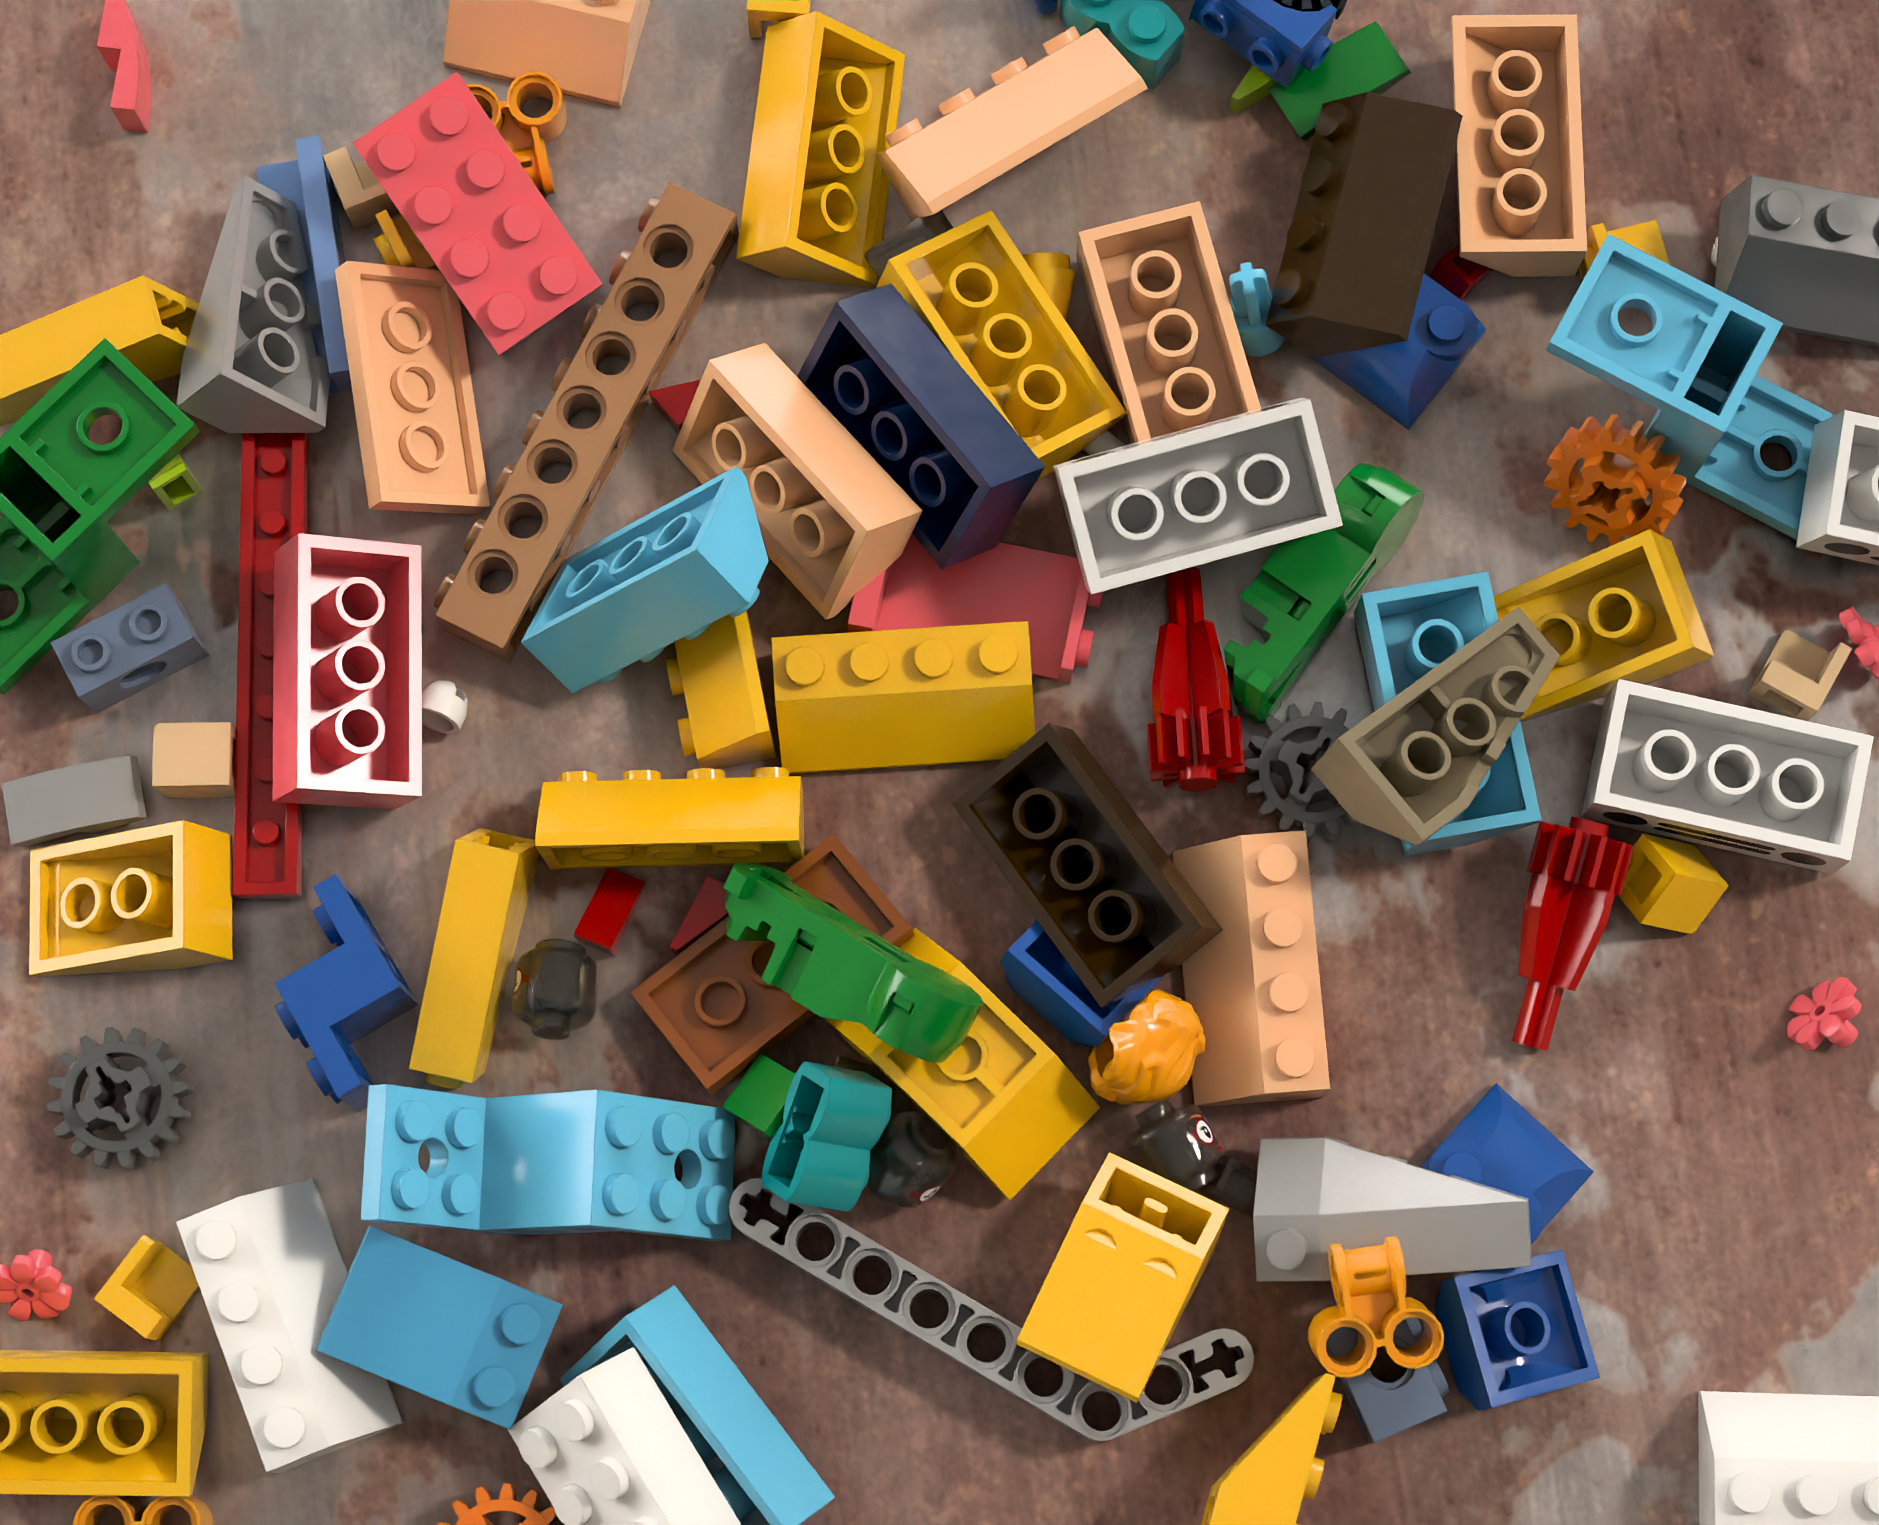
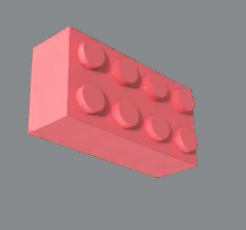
[352,72,603,355]
[272,533,422,810]

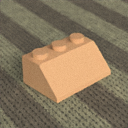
[443,0,651,108]

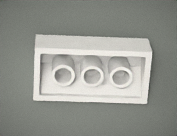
[176,1178,404,1473]
[1698,1391,1879,1525]

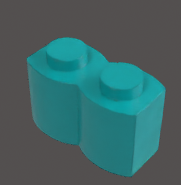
[1060,0,1185,89]
[762,1061,892,1212]

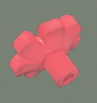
[1839,606,1879,681]
[1786,977,1862,1051]
[0,1249,72,1322]

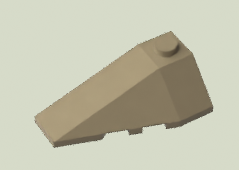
[1311,607,1560,846]

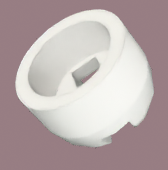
[422,680,468,735]

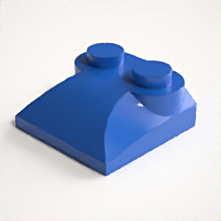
[1309,273,1486,430]
[1000,920,1165,1048]
[1420,1083,1594,1244]
[1435,1249,1600,1411]

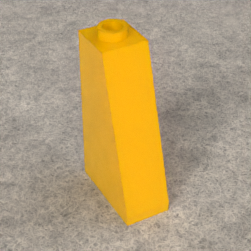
[0,275,199,426]
[409,828,540,1089]

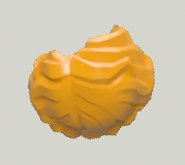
[1087,989,1206,1105]

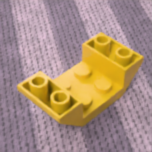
[825,928,1100,1202]

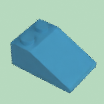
[316,1226,563,1430]

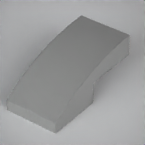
[2,755,147,847]

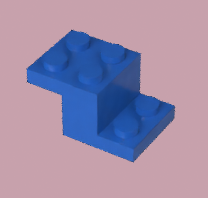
[275,874,419,1112]

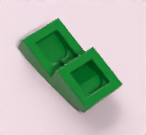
[1267,21,1411,141]

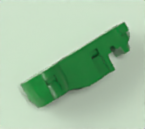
[1223,463,1425,724]
[723,862,983,1063]

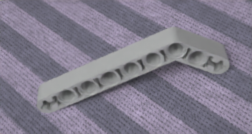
[729,1178,1254,1442]

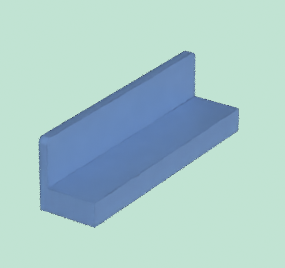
[256,135,352,394]

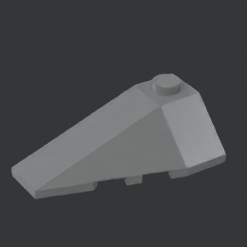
[176,175,330,433]
[1253,1136,1532,1282]

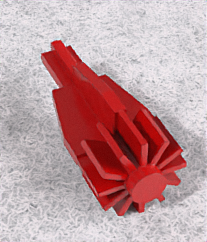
[1146,567,1245,792]
[1512,816,1635,1051]

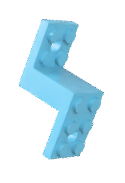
[1545,234,1834,540]
[361,1084,735,1241]

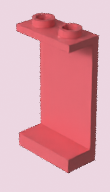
[848,534,1103,684]

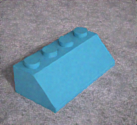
[521,466,769,694]
[1354,572,1542,857]
[559,1285,835,1525]

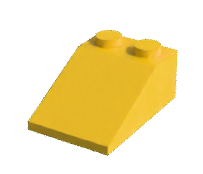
[1494,529,1714,721]
[29,820,233,977]

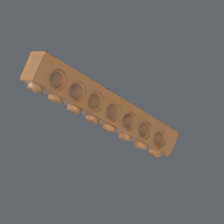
[434,182,739,663]

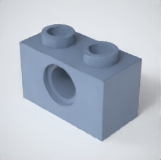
[50,583,209,714]
[1326,1296,1450,1445]

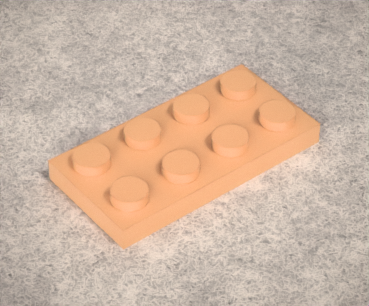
[335,261,490,515]

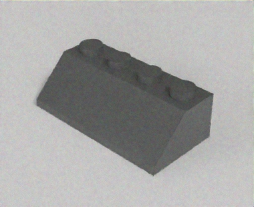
[1715,175,1879,347]

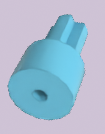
[1229,262,1285,356]

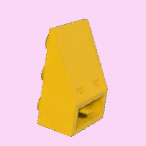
[1016,1152,1229,1403]
[1201,1373,1342,1525]

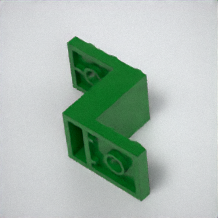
[0,338,200,695]

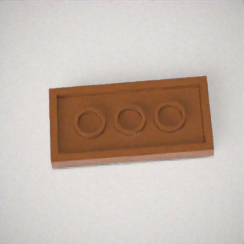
[630,834,915,1096]

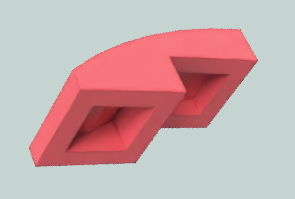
[97,0,151,133]

